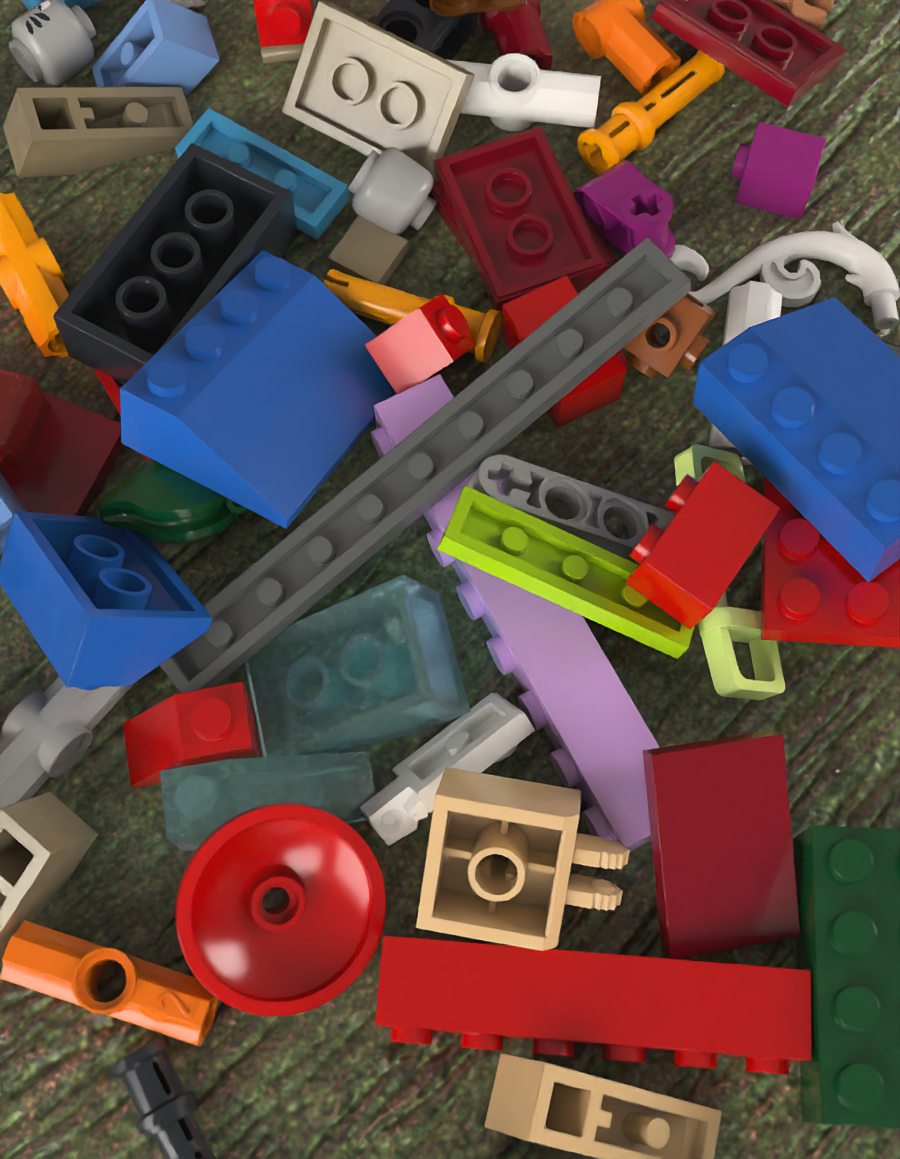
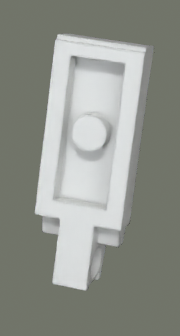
[359,692,535,846]

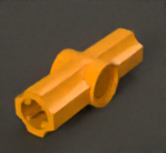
[0,193,69,358]

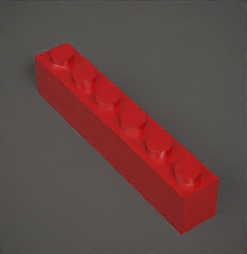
[375,935,811,1075]

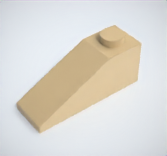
[484,1053,722,1159]

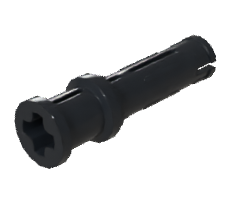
[108,1036,216,1159]

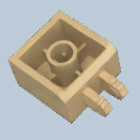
[416,767,630,951]

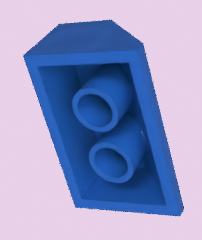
[0,511,213,690]

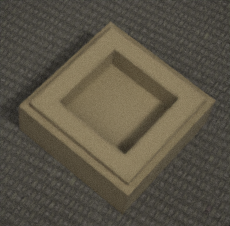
[328,215,409,285]

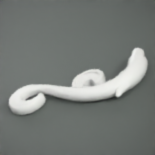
[670,222,900,330]

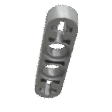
[467,454,673,564]

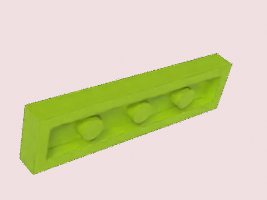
[437,485,695,659]

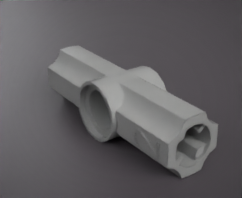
[0,676,133,809]

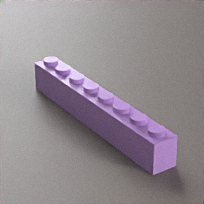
[370,374,660,852]

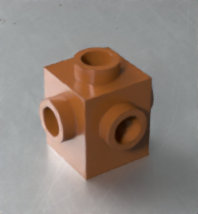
[623,293,717,379]

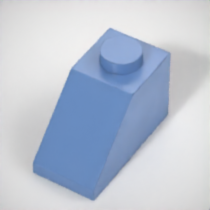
[92,0,219,96]

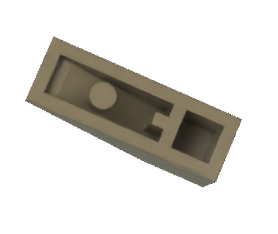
[3,87,194,178]
[0,792,98,959]

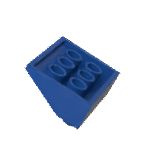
[120,250,396,529]
[693,297,900,582]

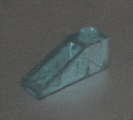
[160,751,375,852]

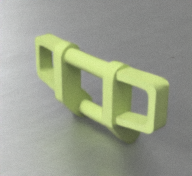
[674,444,785,700]

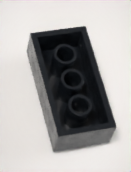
[53,143,297,385]

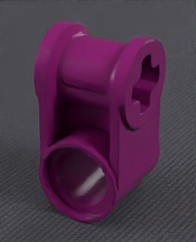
[573,160,676,259]

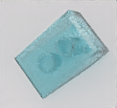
[245,575,471,768]

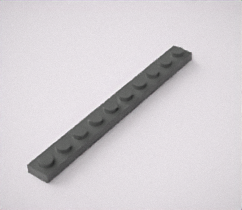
[160,237,691,693]

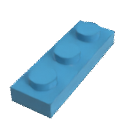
[175,108,350,240]

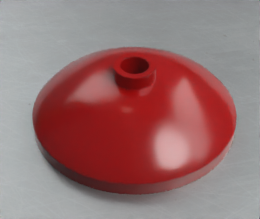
[175,802,386,1016]

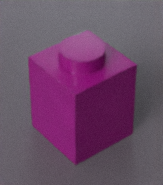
[730,122,827,220]

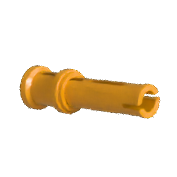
[577,50,725,175]
[323,269,502,363]

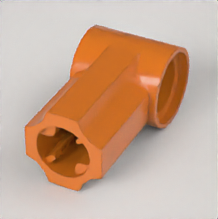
[572,0,681,95]

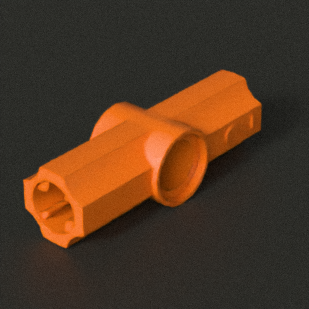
[0,920,219,1047]

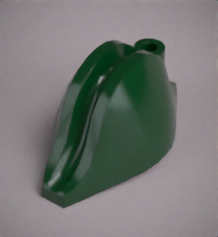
[96,459,247,544]

